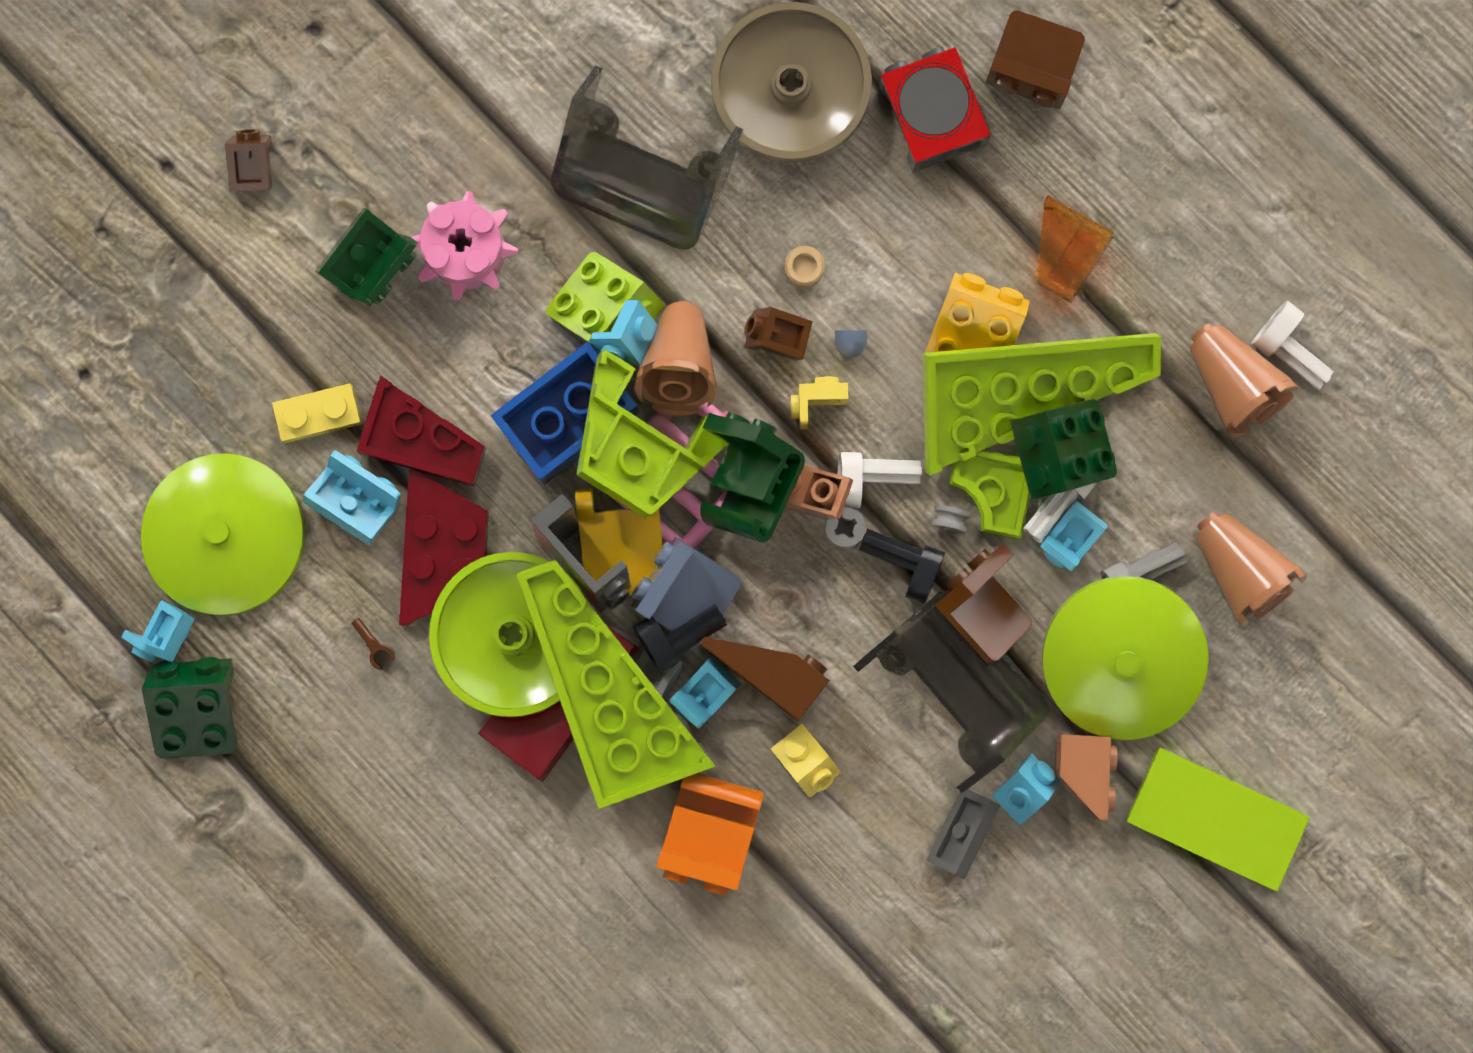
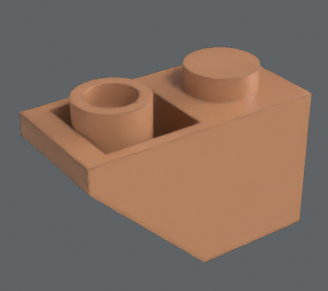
[785,465,853,519]
[1055,734,1117,820]

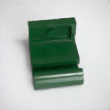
[700,412,805,543]

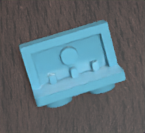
[302,450,401,546]

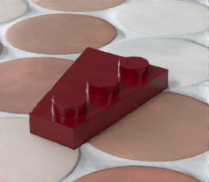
[356,375,486,487]

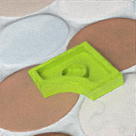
[949,450,1030,540]

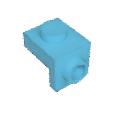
[589,300,658,364]
[1040,500,1108,571]
[122,600,195,662]
[670,656,741,728]
[993,753,1060,824]

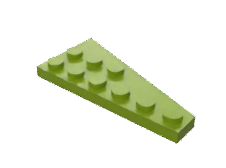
[923,333,1161,476]
[516,559,716,809]

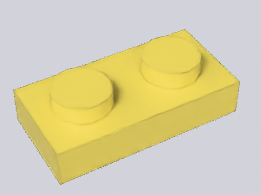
[272,383,362,444]

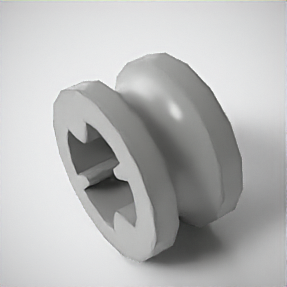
[931,505,971,534]

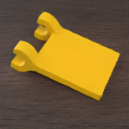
[575,488,663,599]

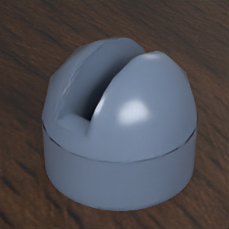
[835,330,867,358]

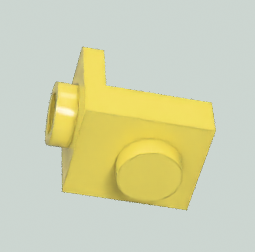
[791,376,848,429]
[771,724,840,797]

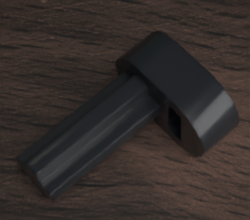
[859,528,946,605]
[633,604,727,674]

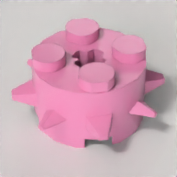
[412,191,518,300]

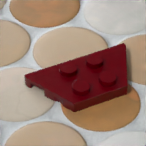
[399,469,489,626]

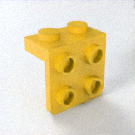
[924,273,1030,353]

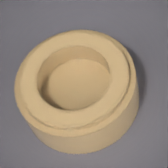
[784,246,825,288]

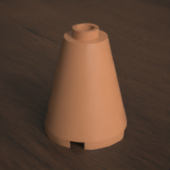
[634,301,717,416]
[1190,324,1299,438]
[1196,512,1307,627]

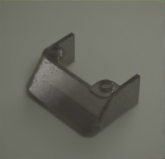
[551,65,744,250]
[853,591,1048,793]

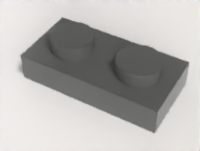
[926,787,1001,880]

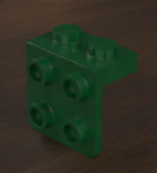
[315,208,418,307]
[1010,399,1117,500]
[141,657,237,759]

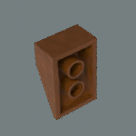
[700,637,830,722]

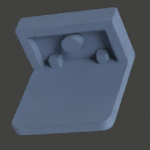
[631,537,741,646]

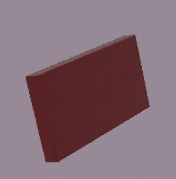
[478,624,639,782]

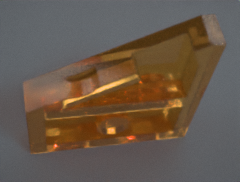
[1036,195,1114,303]

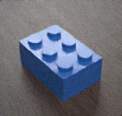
[490,341,640,485]

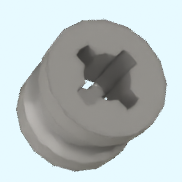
[824,507,866,550]

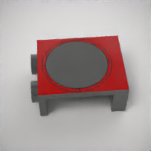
[879,47,990,173]
[531,494,631,613]

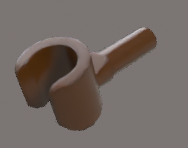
[351,618,395,670]

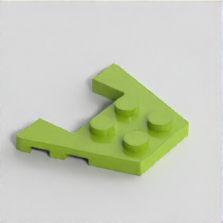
[576,349,729,519]

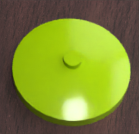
[141,454,306,616]
[429,552,587,717]
[1042,576,1209,740]

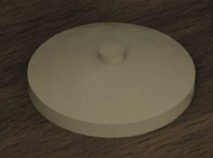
[711,2,872,163]

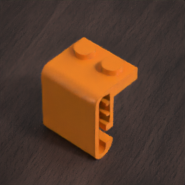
[656,773,764,896]

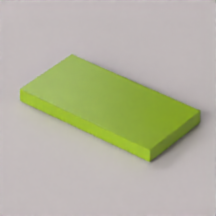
[1125,747,1310,892]

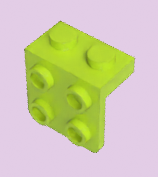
[546,252,665,353]

